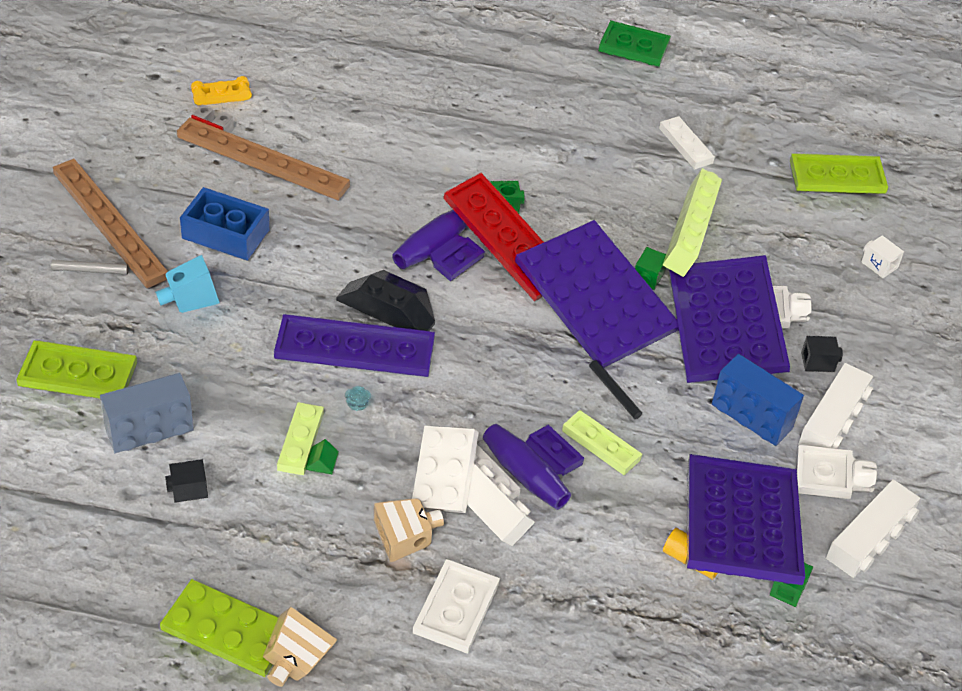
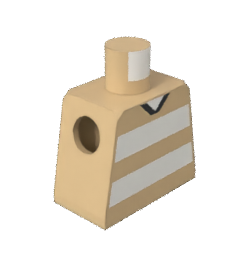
[374,498,444,562]
[263,607,337,687]

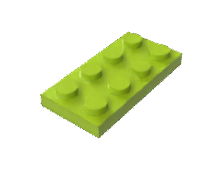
[790,153,888,194]
[16,340,137,399]
[160,579,278,677]

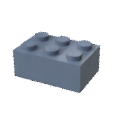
[100,373,194,454]

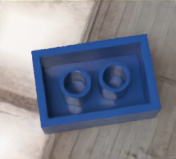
[180,187,270,261]
[712,354,804,446]

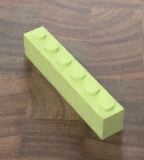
[663,168,722,277]

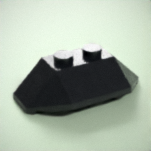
[336,270,435,331]

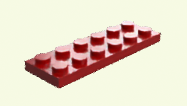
[443,173,544,302]

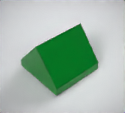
[306,439,339,475]

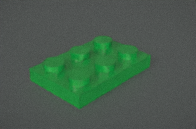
[598,20,671,67]

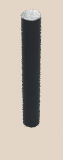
[589,360,642,419]

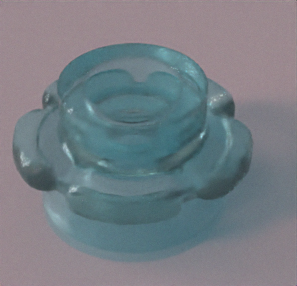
[345,386,371,411]

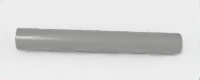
[51,260,128,274]

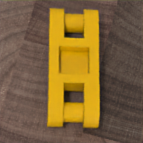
[191,76,252,105]

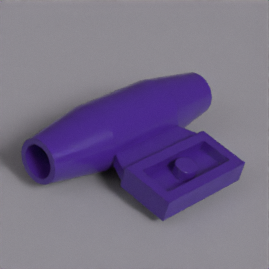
[392,209,485,281]
[483,424,584,510]

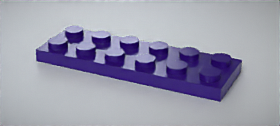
[274,314,435,377]

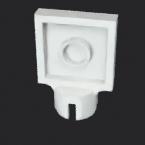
[773,286,812,328]
[797,445,877,499]

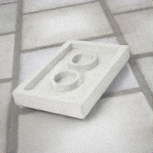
[412,426,479,513]
[413,559,500,654]

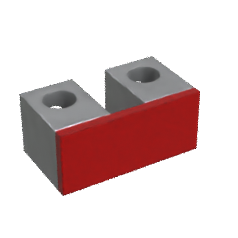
[191,104,234,133]

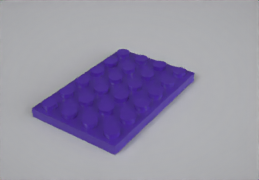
[515,220,678,368]
[669,255,790,383]
[687,454,805,585]

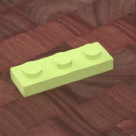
[277,402,324,475]
[562,410,642,475]

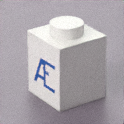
[861,236,904,278]

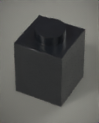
[801,336,843,372]
[165,459,208,503]

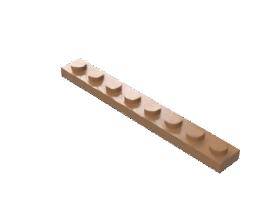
[177,117,350,201]
[53,159,168,288]

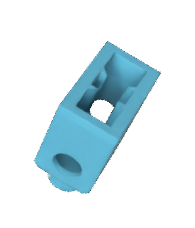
[155,255,220,313]

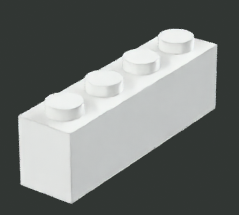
[798,363,873,449]
[467,454,535,546]
[826,479,921,578]

